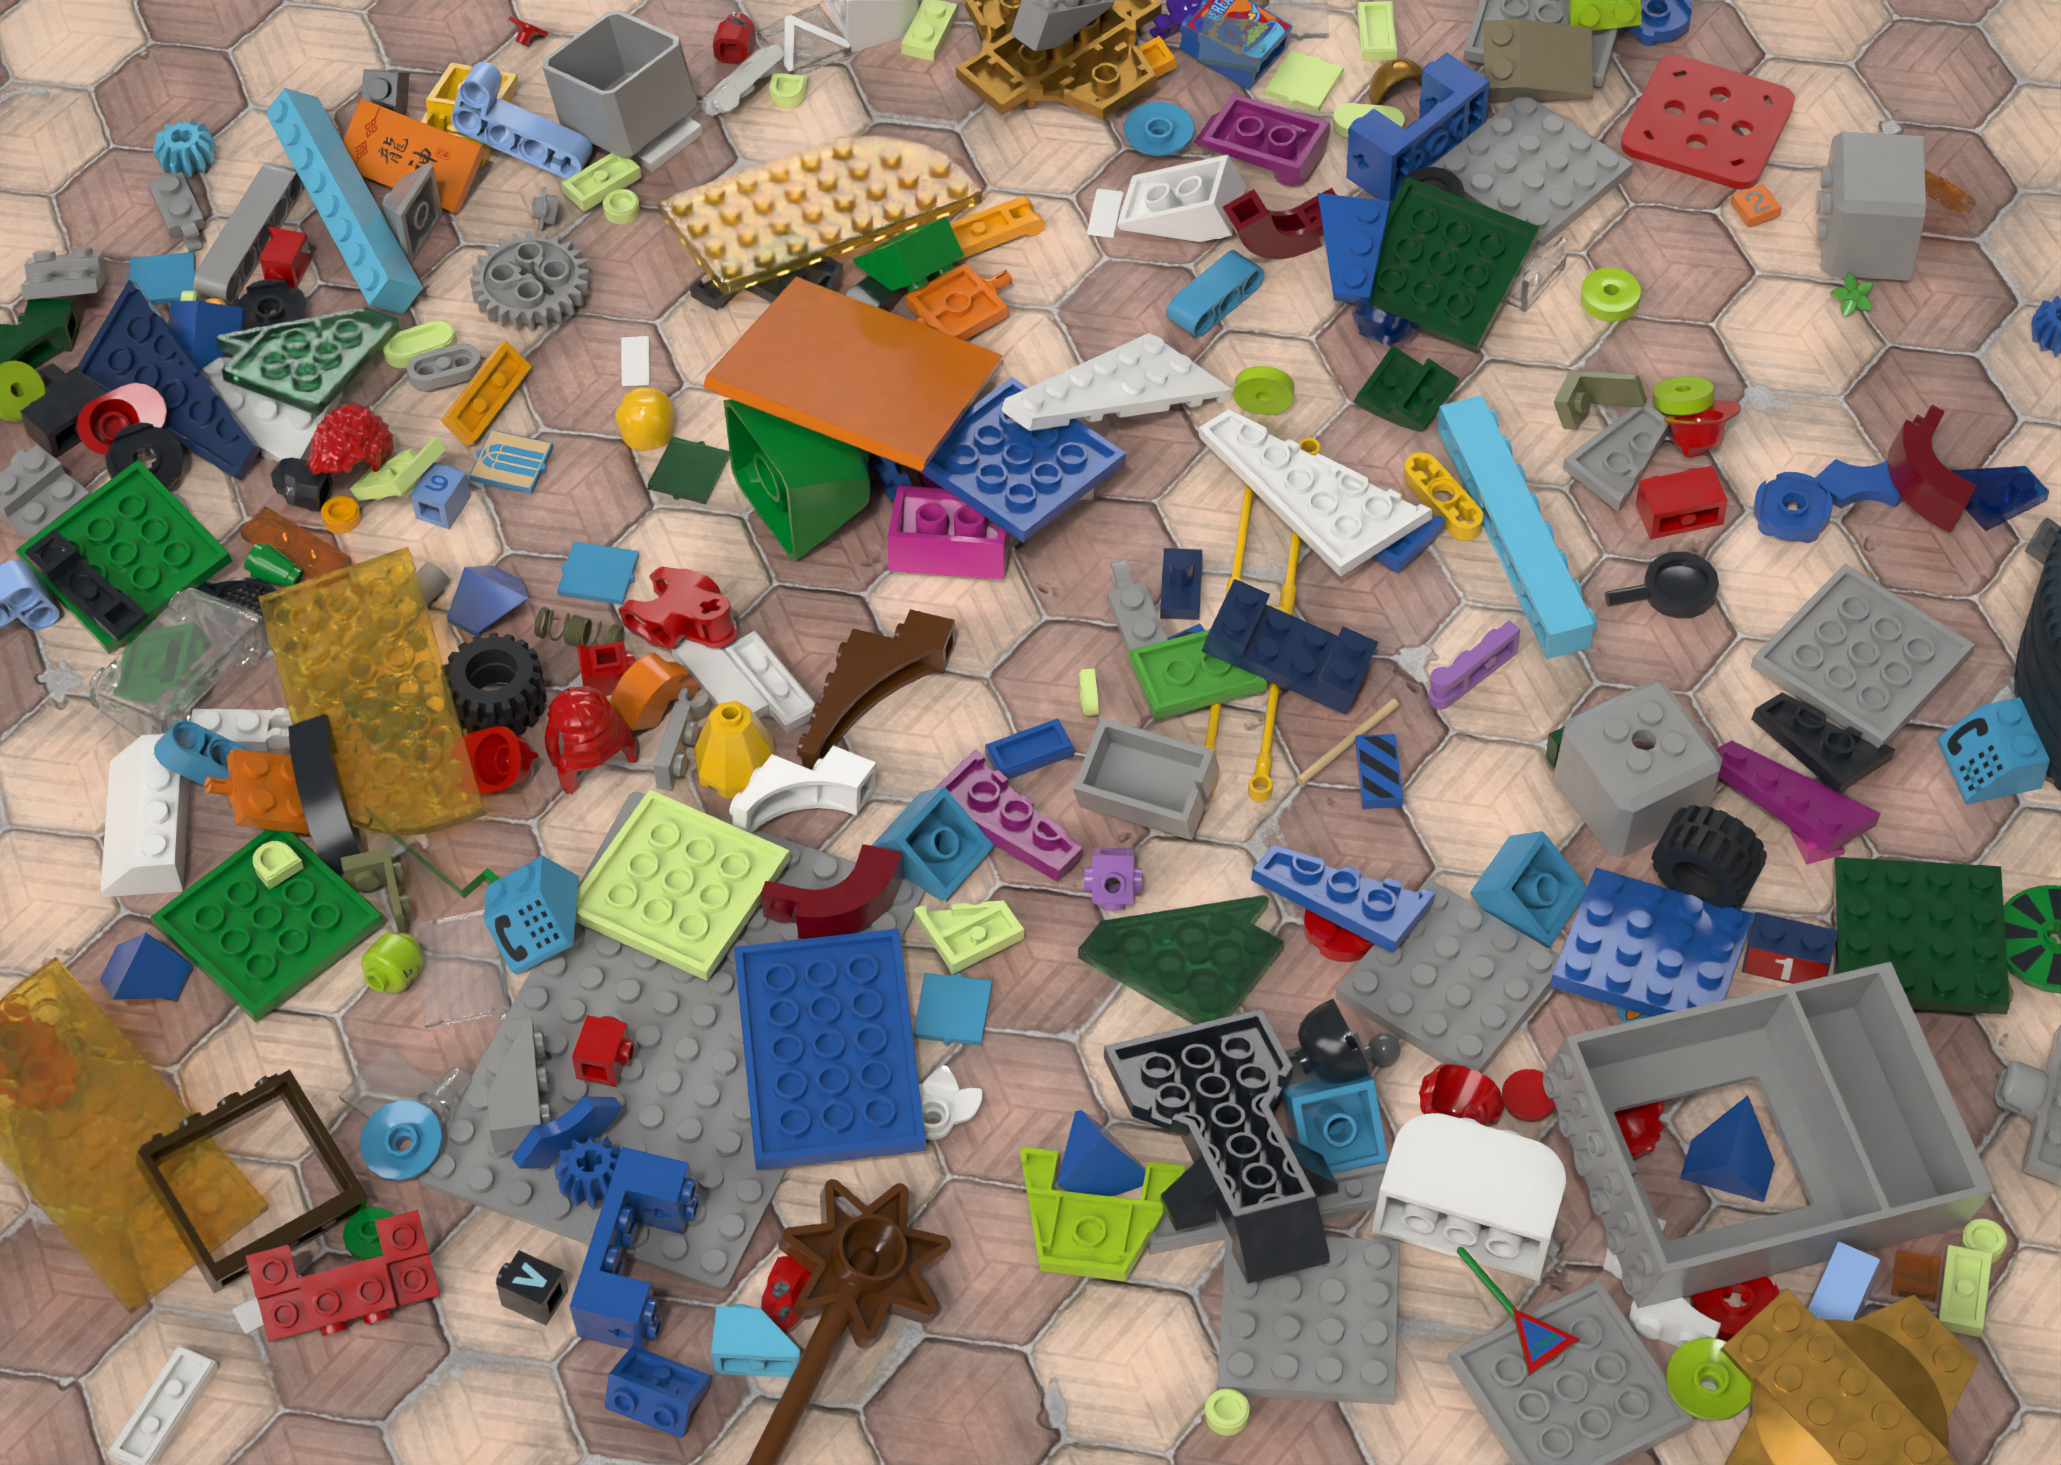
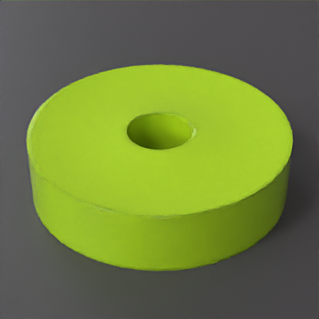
[1580,268,1641,322]
[0,361,45,422]
[1233,366,1295,415]
[1653,376,1715,415]

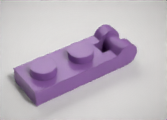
[1428,621,1521,710]

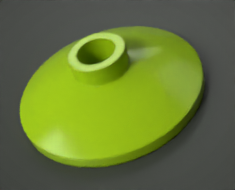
[1666,1338,1752,1421]

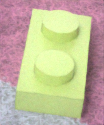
[901,0,958,61]
[561,153,642,212]
[1937,1245,1992,1337]

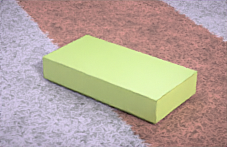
[1357,1,1397,61]

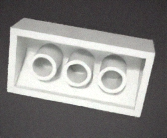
[101,734,190,897]

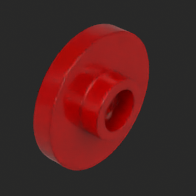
[1501,1069,1556,1122]

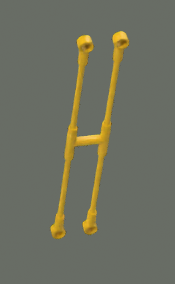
[1203,438,1321,802]

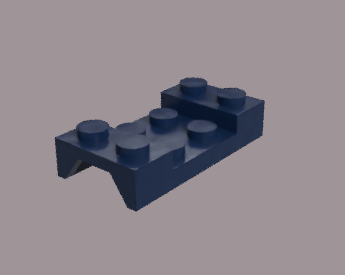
[1201,579,1379,715]

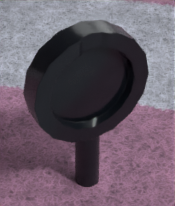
[1605,552,1719,619]

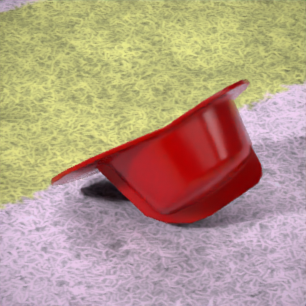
[77,383,167,455]
[1664,400,1741,458]
[451,726,539,795]

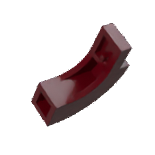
[1222,187,1337,259]
[1887,404,1977,533]
[761,844,904,939]

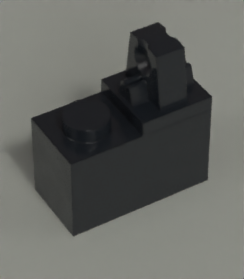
[20,363,106,459]

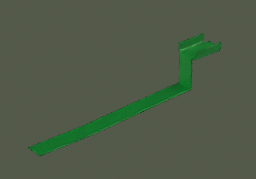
[364,806,500,898]

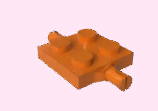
[906,263,1013,341]
[204,749,311,834]

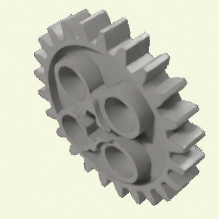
[470,231,591,331]

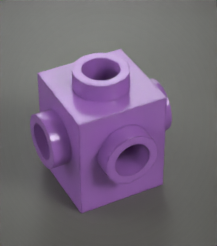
[1084,848,1142,911]

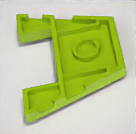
[1020,1147,1186,1282]

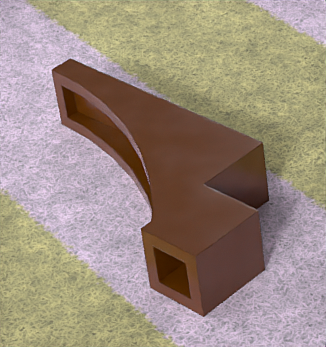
[797,609,956,770]

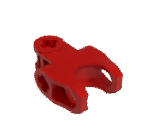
[618,566,738,650]

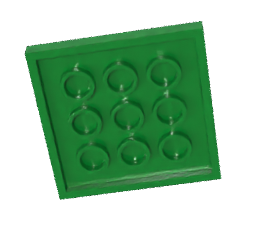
[15,459,232,654]
[150,829,384,1023]

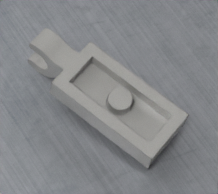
[148,172,206,252]
[1107,559,1168,652]
[653,687,710,791]

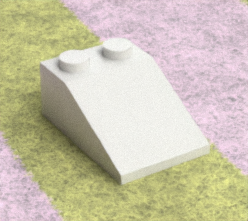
[1117,155,1246,242]

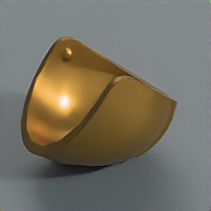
[1369,58,1423,105]

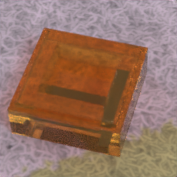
[1891,1250,1941,1302]

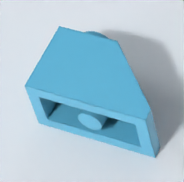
[711,1304,801,1378]

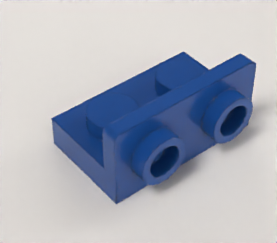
[605,1345,711,1438]

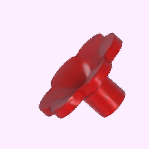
[508,16,549,47]

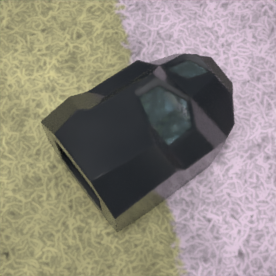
[270,457,333,512]

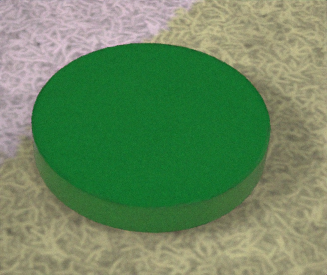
[343,1207,395,1261]

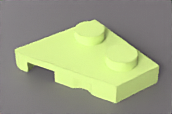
[914,900,1025,974]

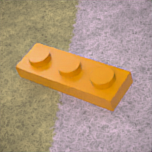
[440,341,532,447]

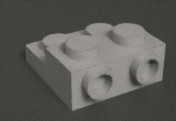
[21,246,107,300]
[0,445,91,540]

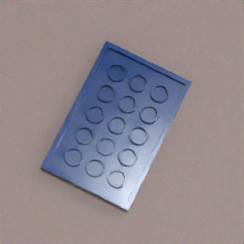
[734,929,926,1170]

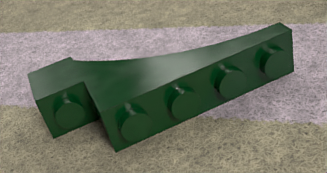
[0,298,79,389]

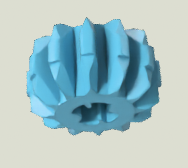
[153,119,216,178]

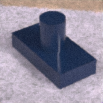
[1160,548,1202,620]

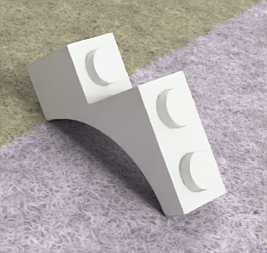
[729,746,876,834]
[1604,1218,1721,1348]

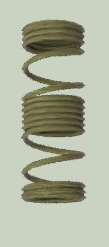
[534,607,625,647]

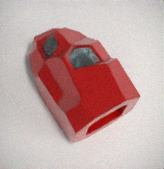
[713,12,756,65]
[761,1256,812,1334]

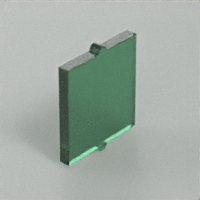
[647,436,730,505]

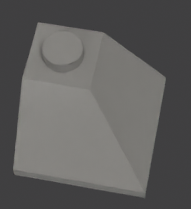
[382,163,443,265]

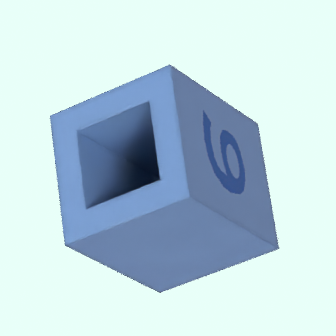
[410,462,471,530]

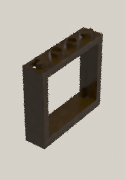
[136,1069,369,1294]

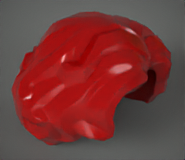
[1418,1064,1505,1127]

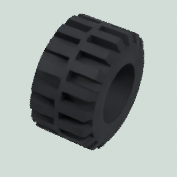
[442,633,547,735]
[1651,805,1767,908]

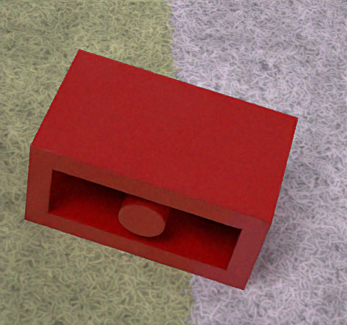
[1636,466,1728,540]

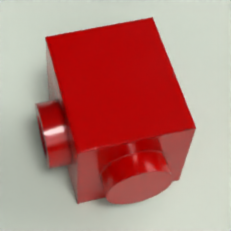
[572,1015,635,1087]

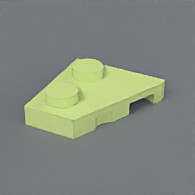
[350,437,447,501]

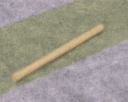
[1296,698,1399,786]

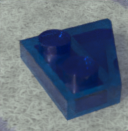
[1950,466,2049,532]

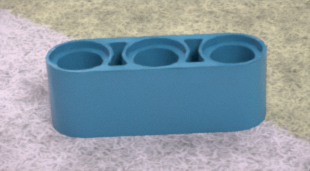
[1166,250,1265,338]
[154,720,252,797]

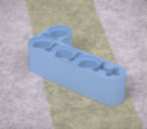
[451,62,593,179]
[0,560,59,630]

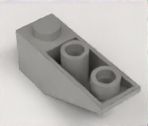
[1010,0,1115,52]
[487,1016,551,1153]

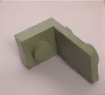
[1554,370,1647,430]
[341,847,412,934]

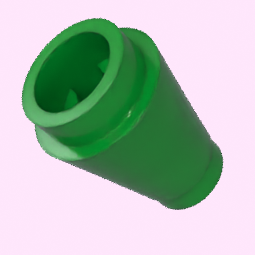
[244,542,305,590]

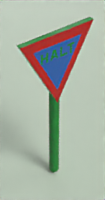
[1457,1247,1580,1376]

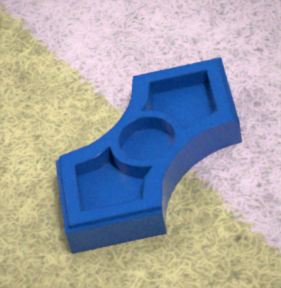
[1815,459,1903,509]
[512,1096,622,1169]

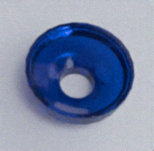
[1352,300,1418,347]

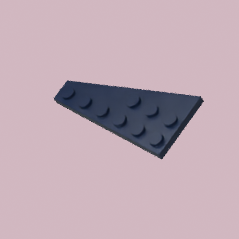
[77,280,261,481]

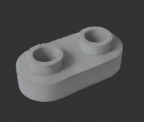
[407,343,482,391]

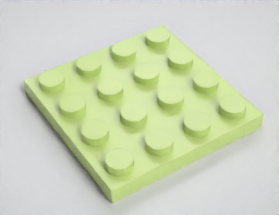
[575,789,790,981]

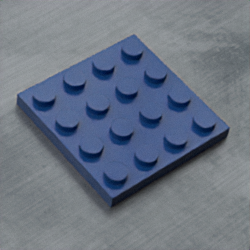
[919,377,1126,543]
[1550,867,1755,1017]

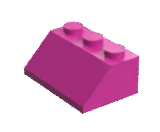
[888,485,1010,579]

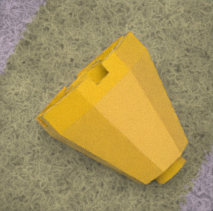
[694,700,776,799]

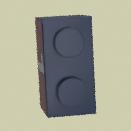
[1742,912,1838,984]

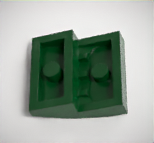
[1353,345,1460,432]

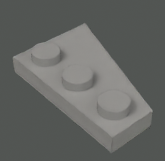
[1563,402,1670,512]

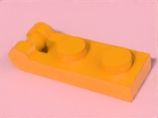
[950,196,1046,262]

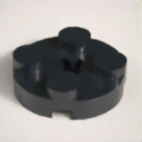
[232,279,308,345]
[106,422,184,491]

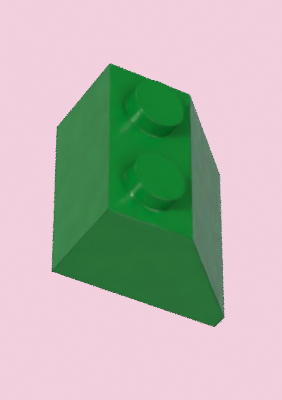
[853,216,964,292]

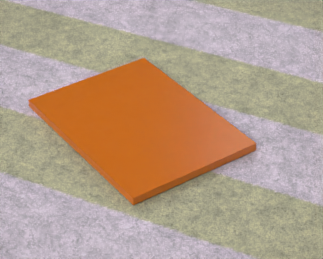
[703,277,1003,472]

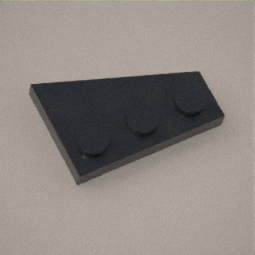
[1751,692,1896,793]

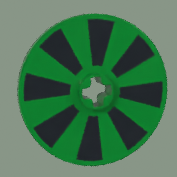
[2004,885,2061,993]

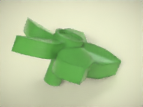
[1830,272,1873,317]

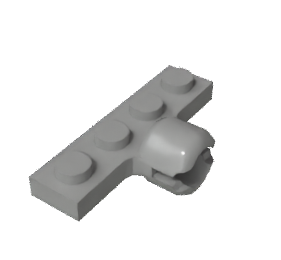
[1994,1025,2061,1186]

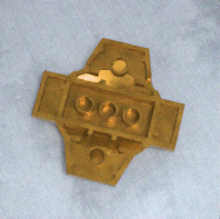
[956,0,1162,119]
[1720,1288,1979,1465]

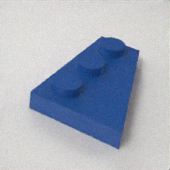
[1318,193,1391,305]

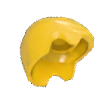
[615,387,675,451]

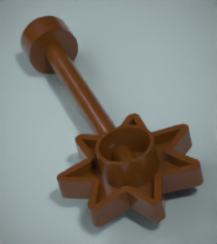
[747,1179,951,1465]

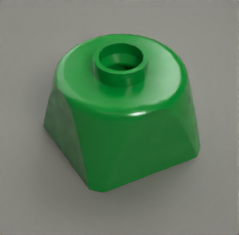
[723,399,871,561]

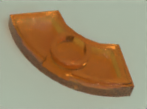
[1925,170,1976,213]

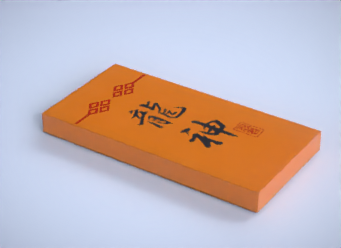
[343,99,486,215]

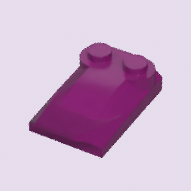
[1194,93,1330,186]

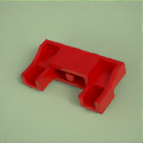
[246,1210,440,1342]

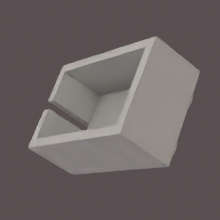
[1073,717,1219,840]

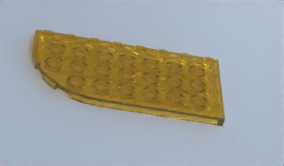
[658,136,982,295]
[258,547,487,835]
[0,957,269,1315]

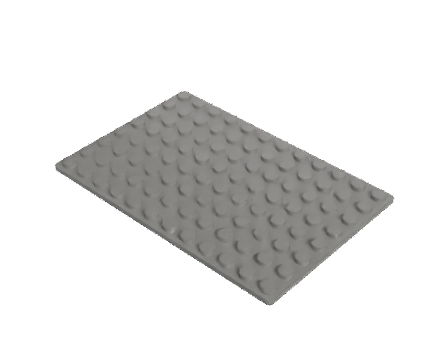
[417,792,925,1291]

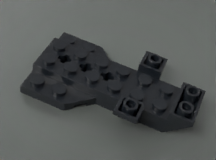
[1104,1009,1338,1284]

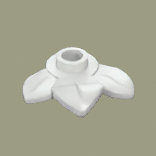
[919,1066,982,1140]

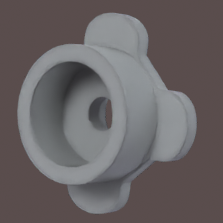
[531,187,557,230]

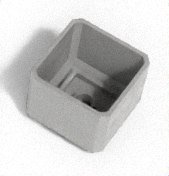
[542,10,697,159]
[1816,132,1926,281]
[1553,680,1722,858]

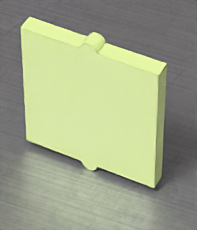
[1265,50,1344,112]

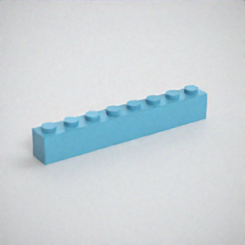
[266,88,423,314]
[1437,395,1597,659]

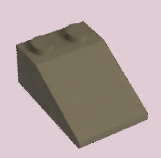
[1483,19,1593,103]

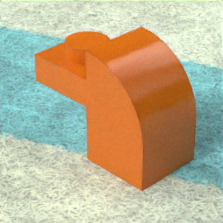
[609,653,700,730]

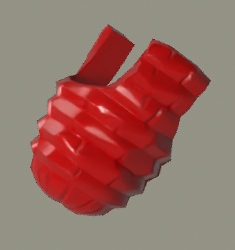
[544,686,637,794]

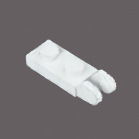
[701,44,785,116]
[191,708,303,751]

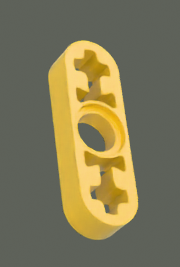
[1404,452,1483,541]

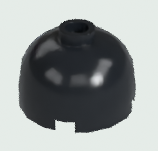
[1294,999,1373,1084]

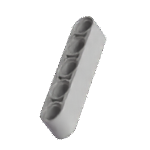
[193,163,304,305]

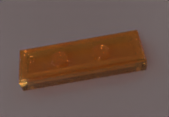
[240,506,353,590]

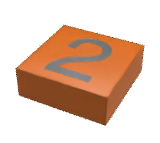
[1730,184,1782,228]

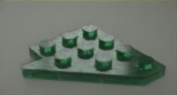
[216,307,400,416]
[1078,895,1284,1025]

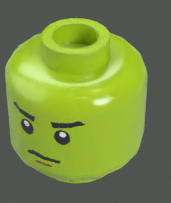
[361,933,423,993]

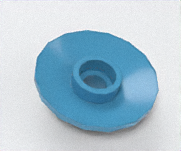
[1123,102,1195,156]
[360,1100,443,1182]

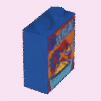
[1179,0,1293,90]

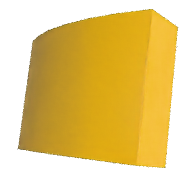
[420,63,518,167]

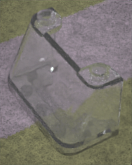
[89,588,268,738]

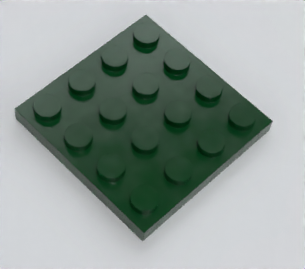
[1345,177,1541,353]
[1832,857,2010,1015]

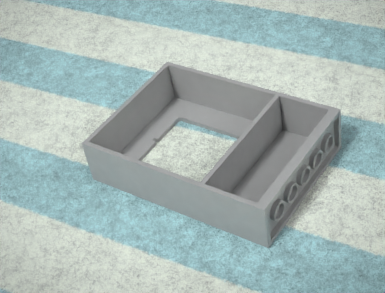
[1543,962,1994,1308]

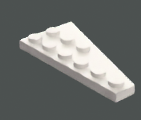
[1001,333,1233,431]
[201,356,343,462]
[1198,409,1432,577]

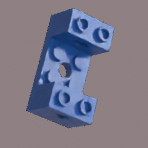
[1346,52,1490,206]
[569,1147,700,1350]

